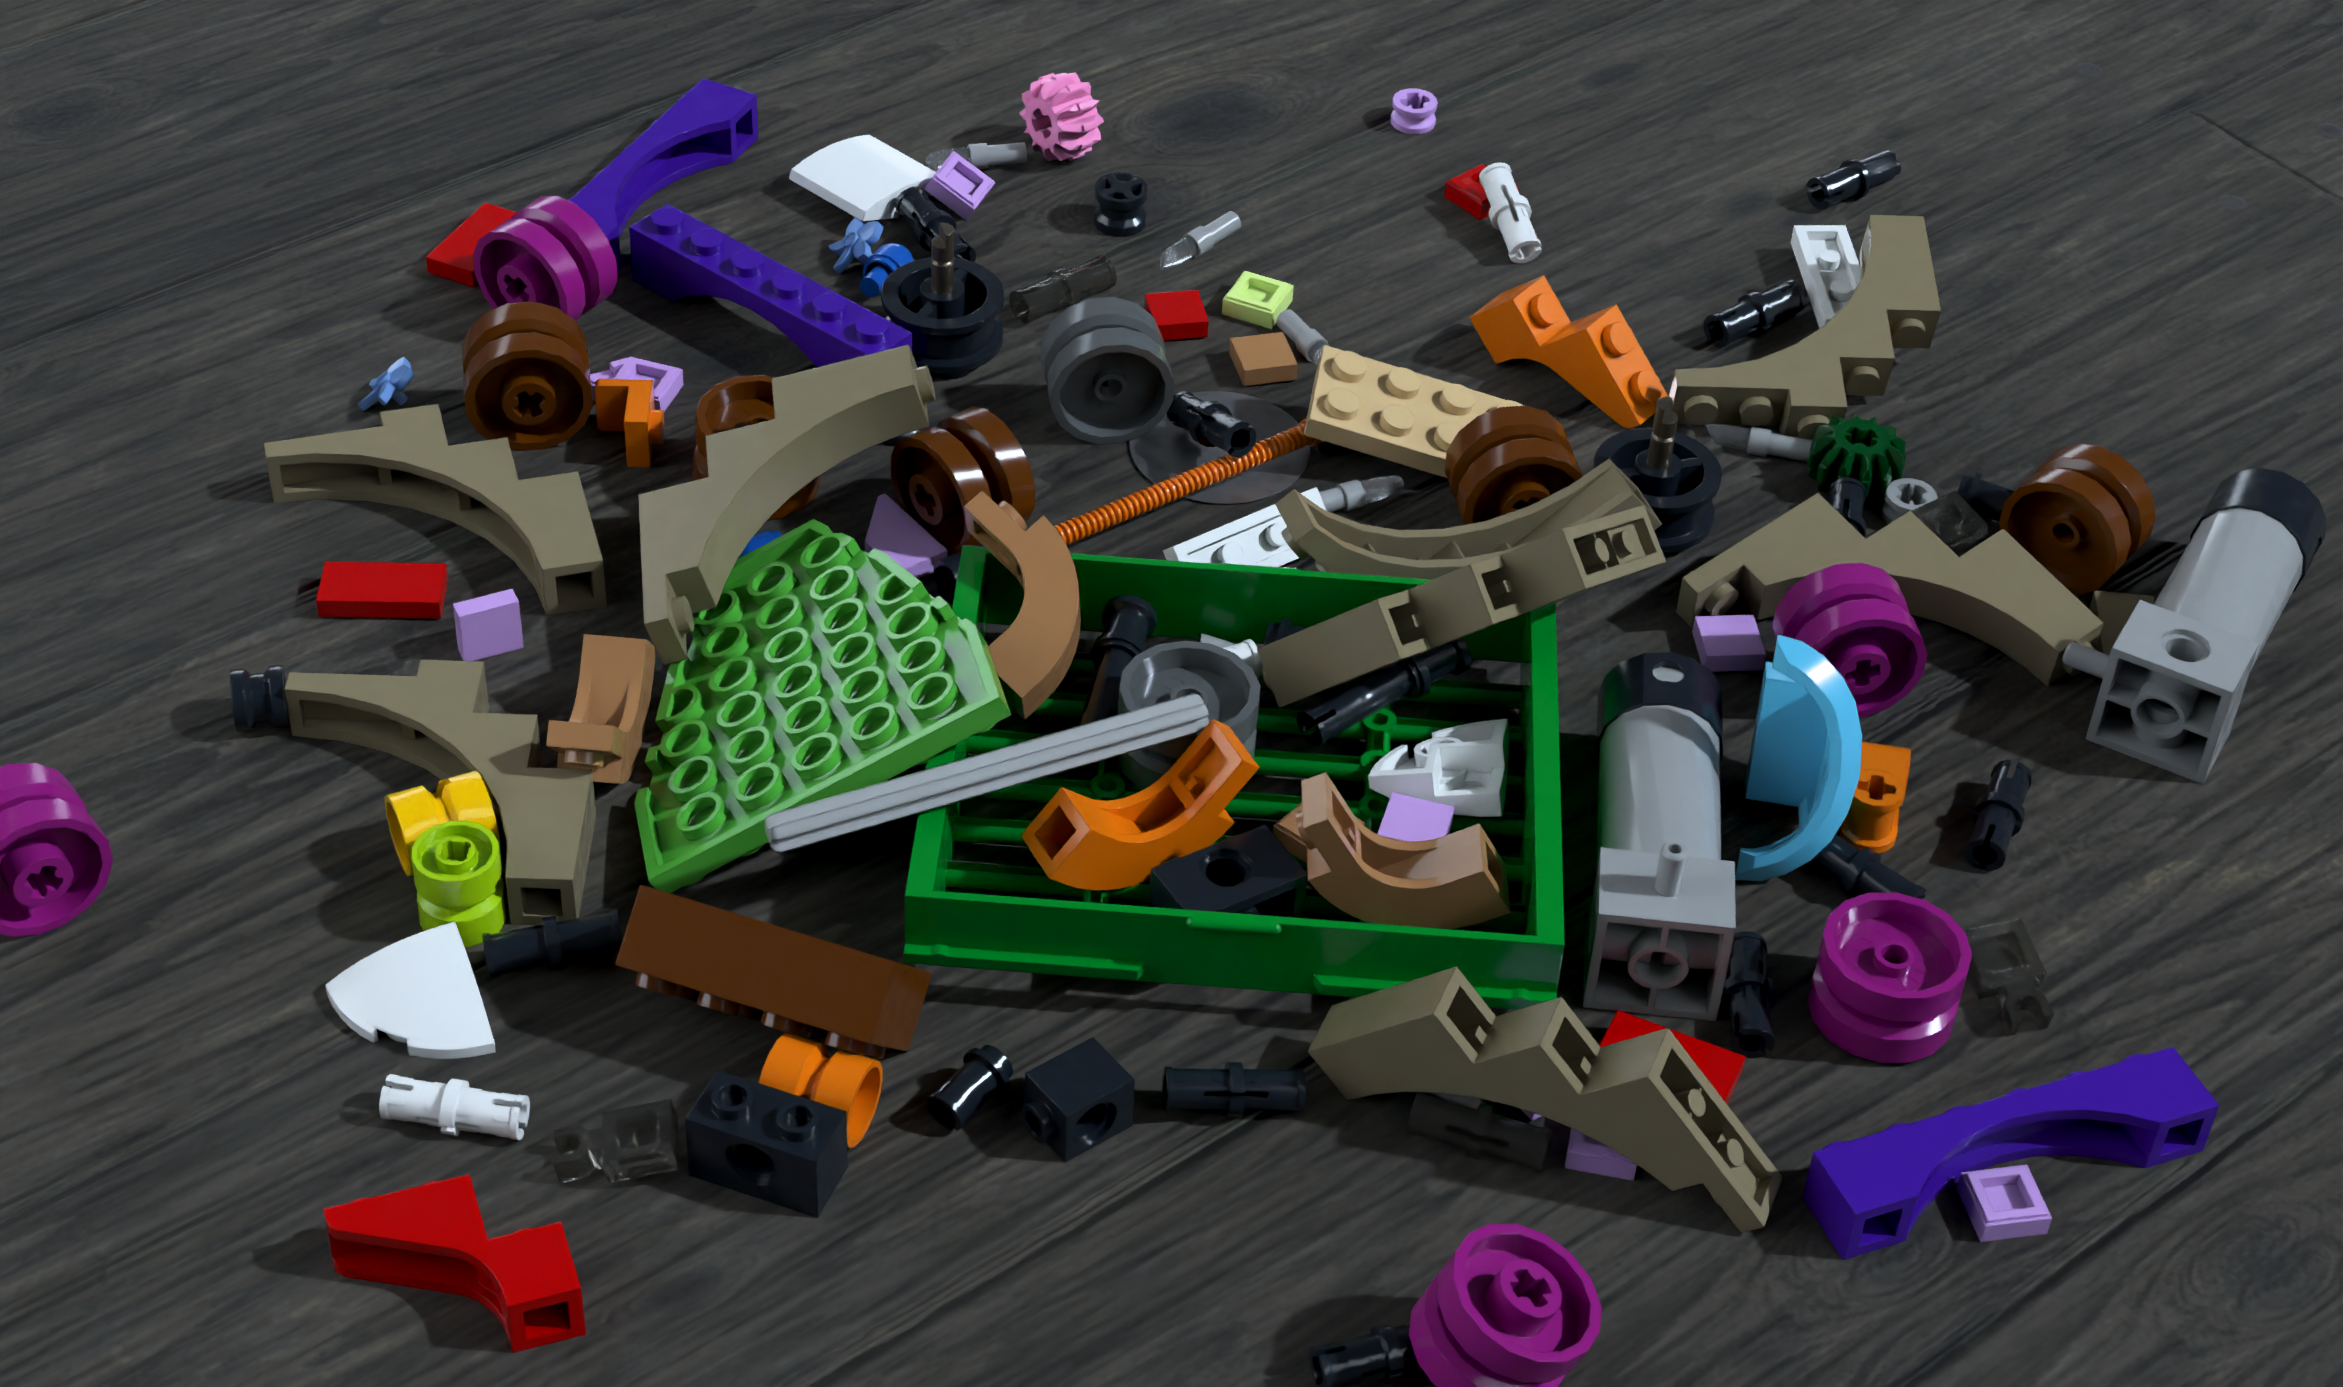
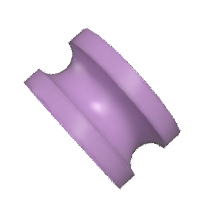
[1390,88,1438,134]

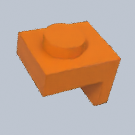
[594,379,664,468]

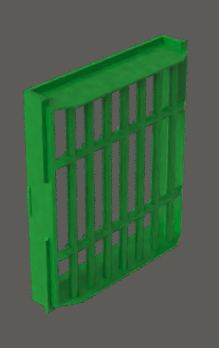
[903,545,1565,1010]

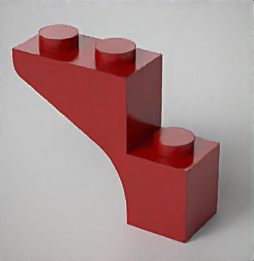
[323,1174,586,1353]

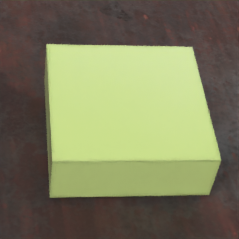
[1222,271,1294,329]

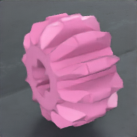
[1019,72,1104,161]

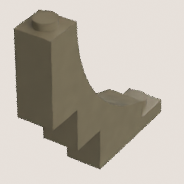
[638,345,936,665]
[1676,493,2104,687]
[1257,505,1666,708]
[1308,966,1783,1232]

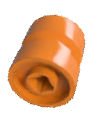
[759,1033,883,1148]

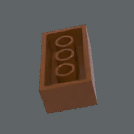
[615,885,932,1059]

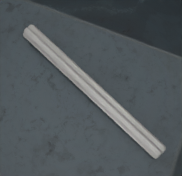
[765,694,1209,854]

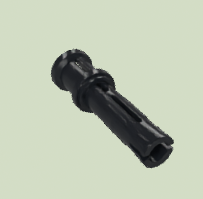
[1079,595,1157,726]
[1297,638,1472,748]

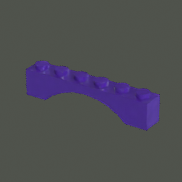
[568,78,758,273]
[629,204,912,367]
[1802,1047,2219,1260]

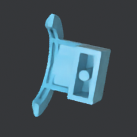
[1735,634,1862,881]

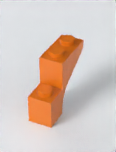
[1469,275,1669,428]

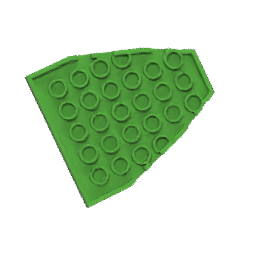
[634,519,1011,893]

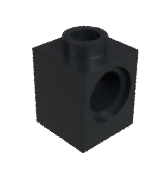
[1021,1037,1135,1163]

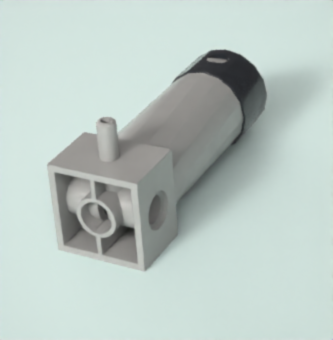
[2062,468,2326,784]
[1583,652,1736,1021]

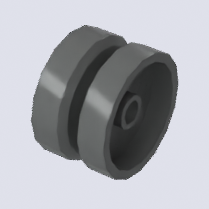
[1041,297,1174,444]
[1116,641,1261,790]

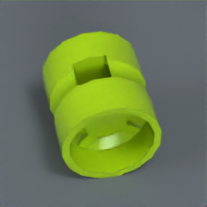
[411,821,507,947]

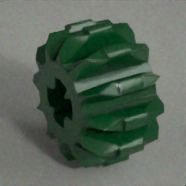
[1807,413,1906,502]

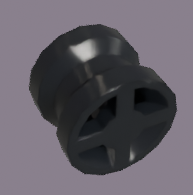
[1094,172,1147,237]
[230,665,290,732]

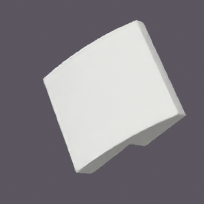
[789,135,936,222]

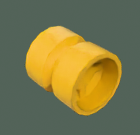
[385,771,500,876]

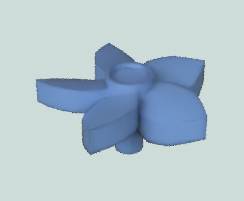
[828,217,884,274]
[357,356,415,412]

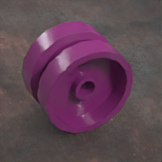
[473,196,618,321]
[1772,563,1928,718]
[0,763,113,937]
[1807,892,1972,1063]
[1409,1223,1601,1387]

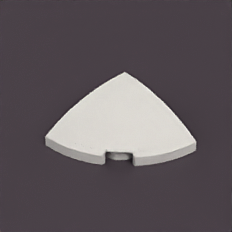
[1368,719,1509,817]
[325,922,496,1059]

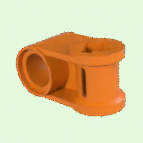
[1839,742,1911,854]

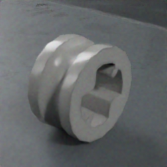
[1881,478,1938,527]

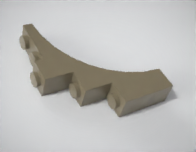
[1669,215,1941,440]
[264,404,607,616]
[1275,459,1662,608]
[285,660,596,925]

